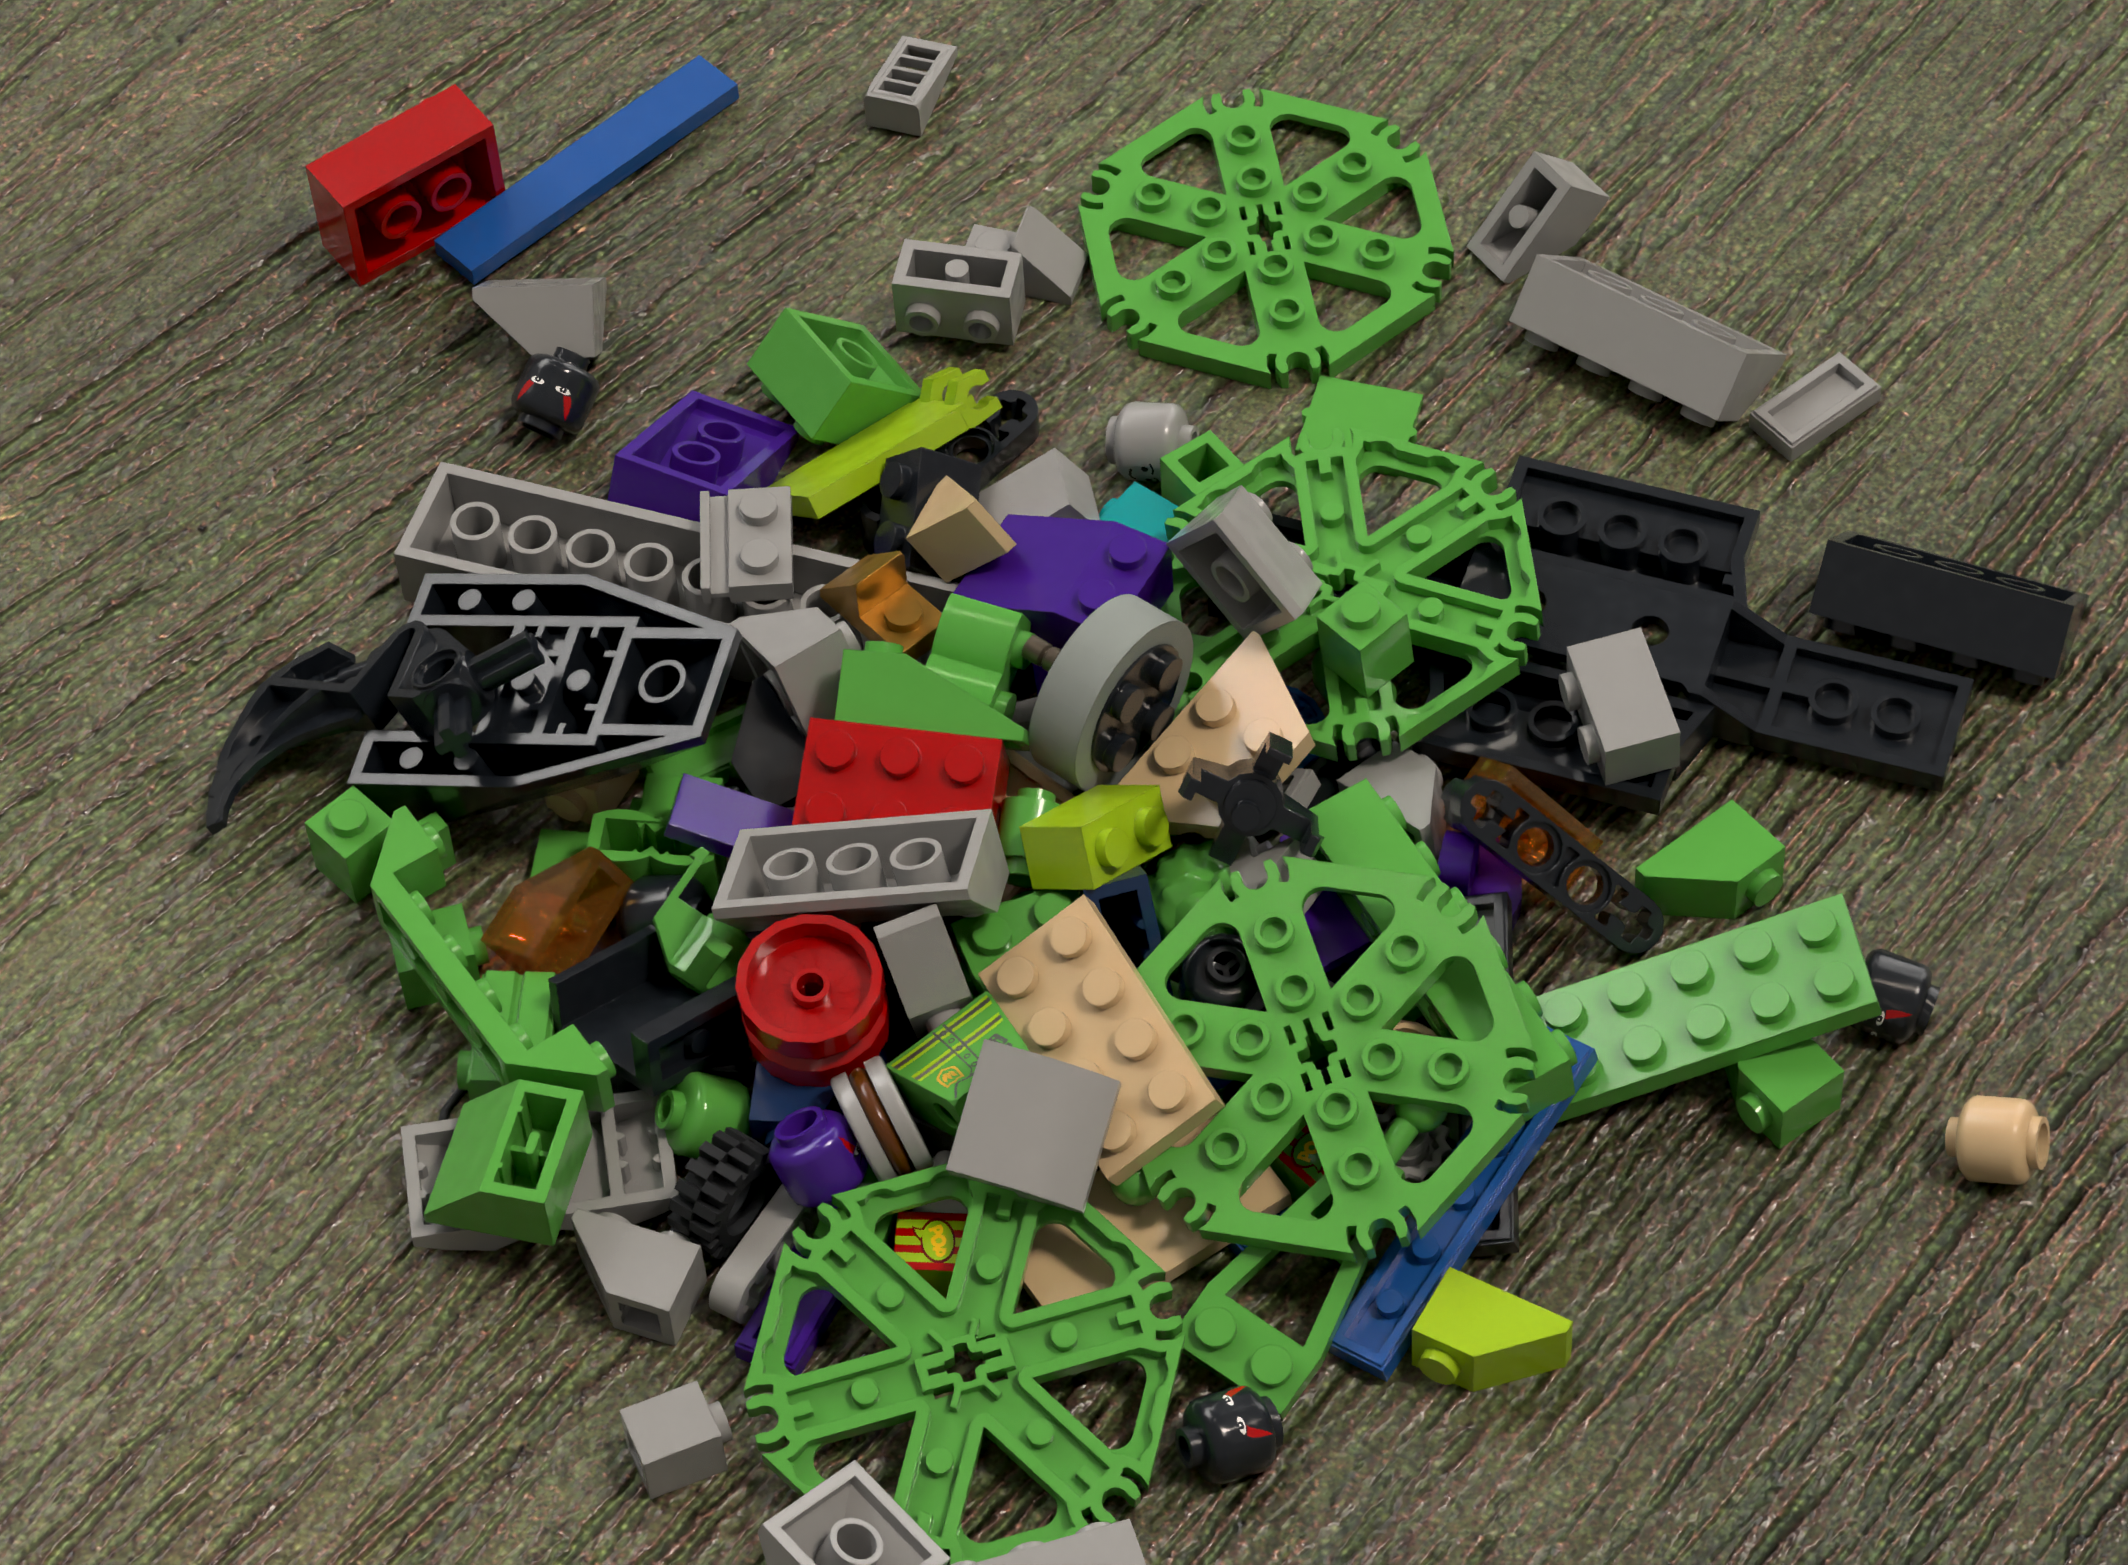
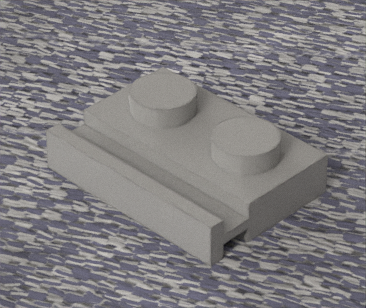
[700,486,794,604]

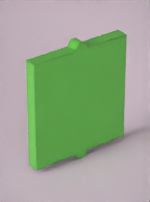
[1295,375,1423,477]

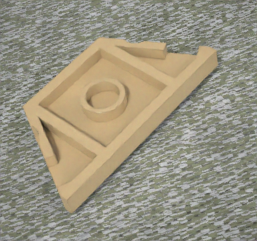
[1117,631,1316,838]

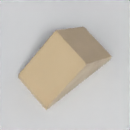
[906,475,1017,583]

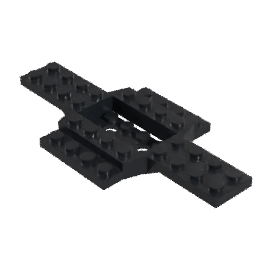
[1208,455,1974,816]

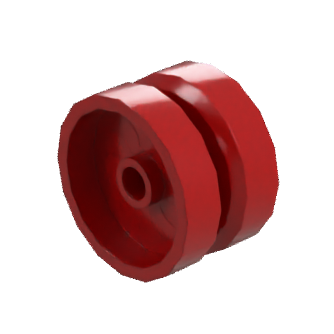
[735,914,891,1087]

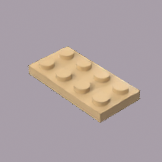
[978,894,1225,1186]

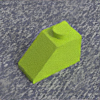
[1412,1267,1573,1392]

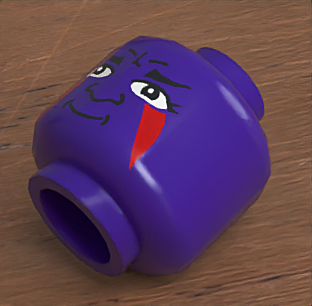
[769,1106,868,1209]

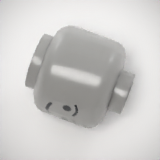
[1105,401,1199,482]

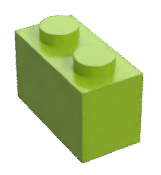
[1019,785,1172,890]

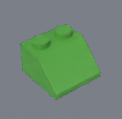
[747,307,921,445]

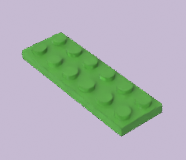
[1536,893,1882,1123]

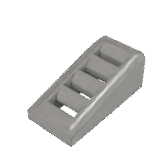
[864,36,958,136]

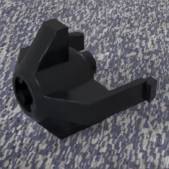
[1178,731,1325,866]

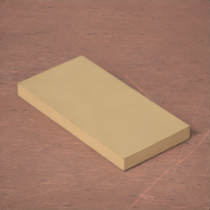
[1022,1110,1292,1307]

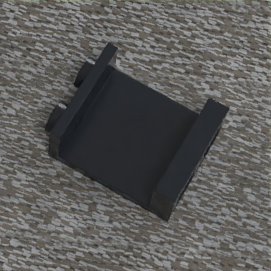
[548,924,749,1098]

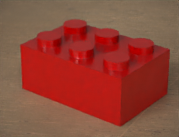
[305,84,505,287]
[792,717,1011,830]

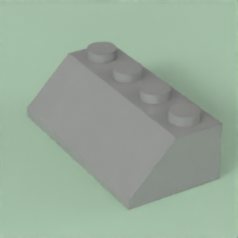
[1509,254,1787,427]
[711,809,1010,932]

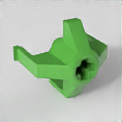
[652,847,752,995]

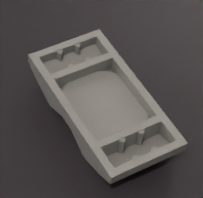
[400,1090,679,1251]

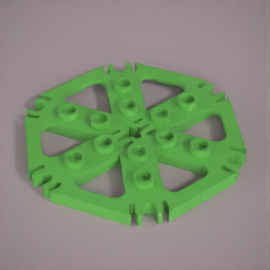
[1078,88,1454,389]
[1161,427,1544,762]
[1137,856,1538,1263]
[744,1163,1185,1565]

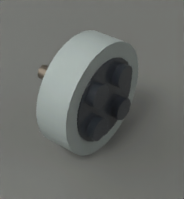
[1022,594,1193,791]

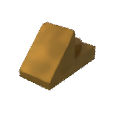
[819,551,942,660]

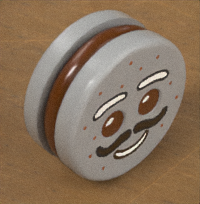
[830,1056,934,1182]

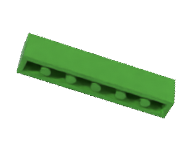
[1309,778,1578,1122]

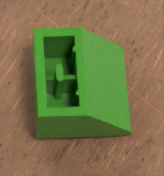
[424,1079,593,1246]

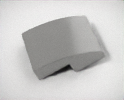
[946,1039,1121,1214]

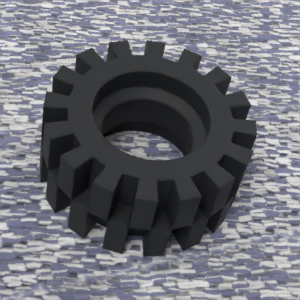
[667,1127,780,1260]

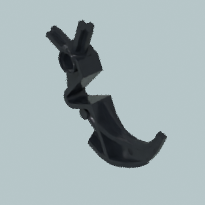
[206,620,545,835]

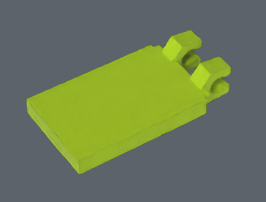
[768,367,1002,519]

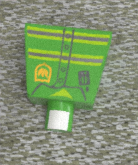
[886,991,1029,1137]

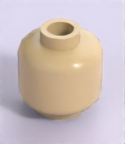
[1945,1095,2050,1185]

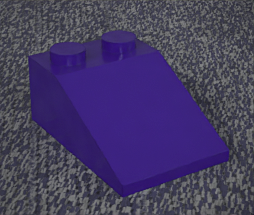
[607,390,800,522]
[953,514,1174,650]

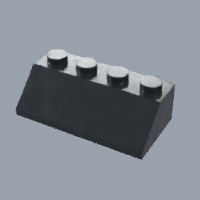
[1809,530,2090,686]

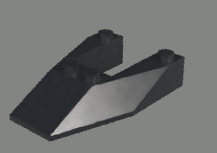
[347,573,742,823]

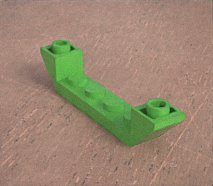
[370,805,616,1112]

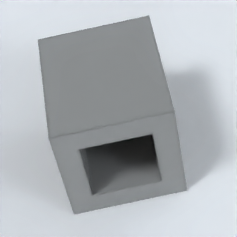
[620,1381,733,1499]

